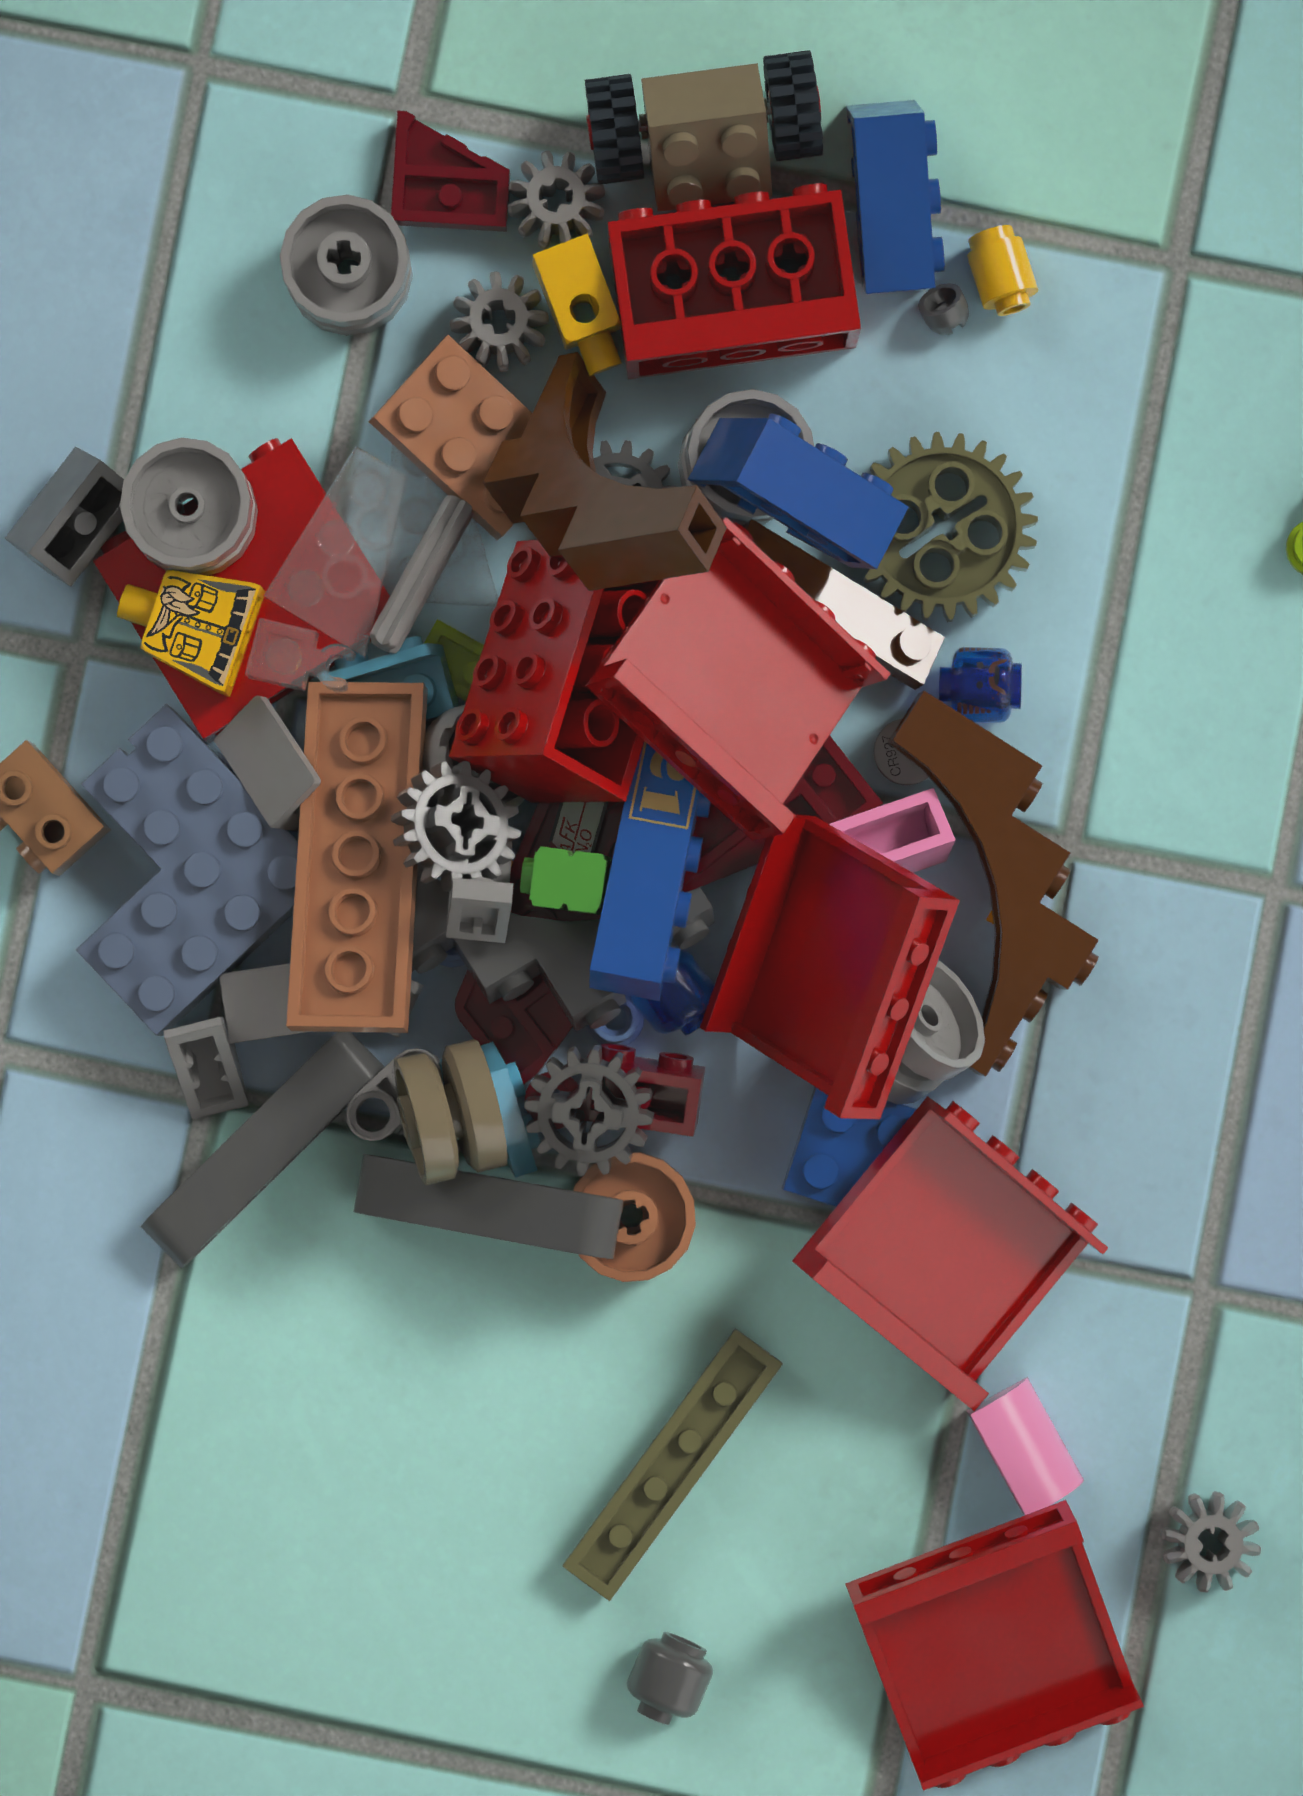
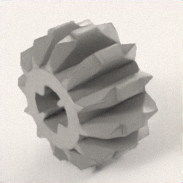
[508,151,605,249]
[450,271,549,372]
[1160,1491,1261,1592]

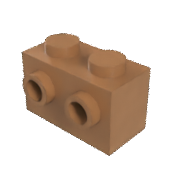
[0,740,111,876]

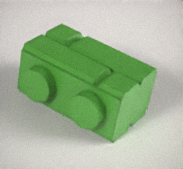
[520,846,612,915]

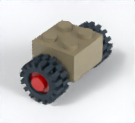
[585,50,823,212]

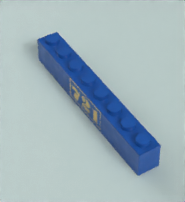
[589,741,711,1001]

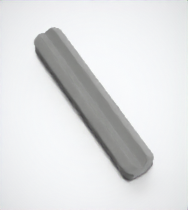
[370,495,473,654]

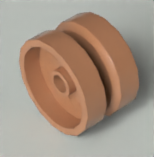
[573,1152,696,1282]

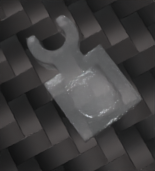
[245,618,356,692]

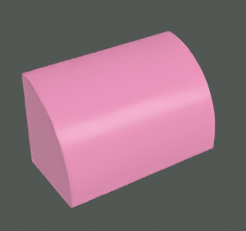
[830,788,956,873]
[966,1377,1084,1515]

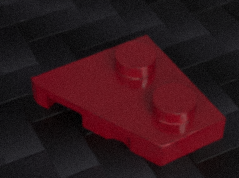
[391,110,510,232]

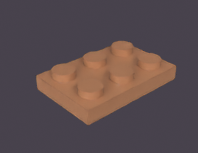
[368,335,532,540]

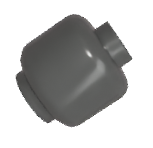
[627,1632,713,1725]

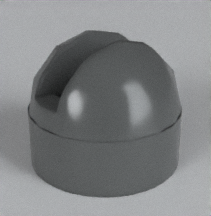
[918,283,969,335]

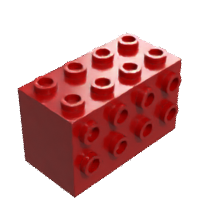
[449,540,660,803]

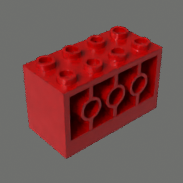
[608,183,861,380]

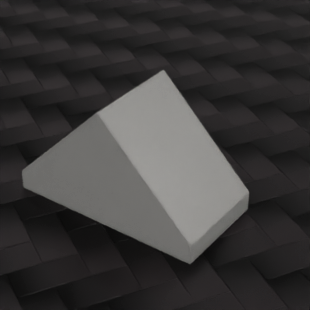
[163,1017,249,1120]

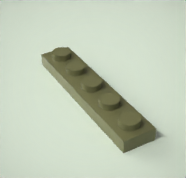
[562,1328,783,1601]

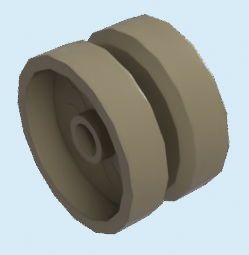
[393,1039,508,1185]

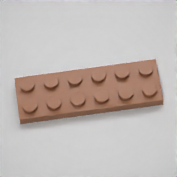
[286,682,428,1033]

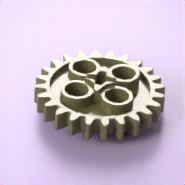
[863,432,1038,622]

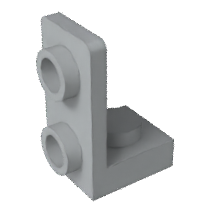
[446,841,513,943]

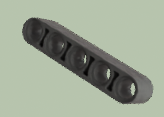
[141,1032,385,1269]
[353,1154,623,1259]

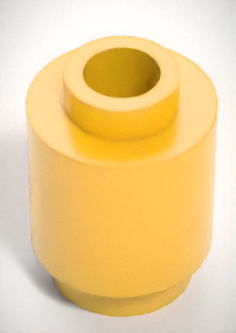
[967,225,1038,316]

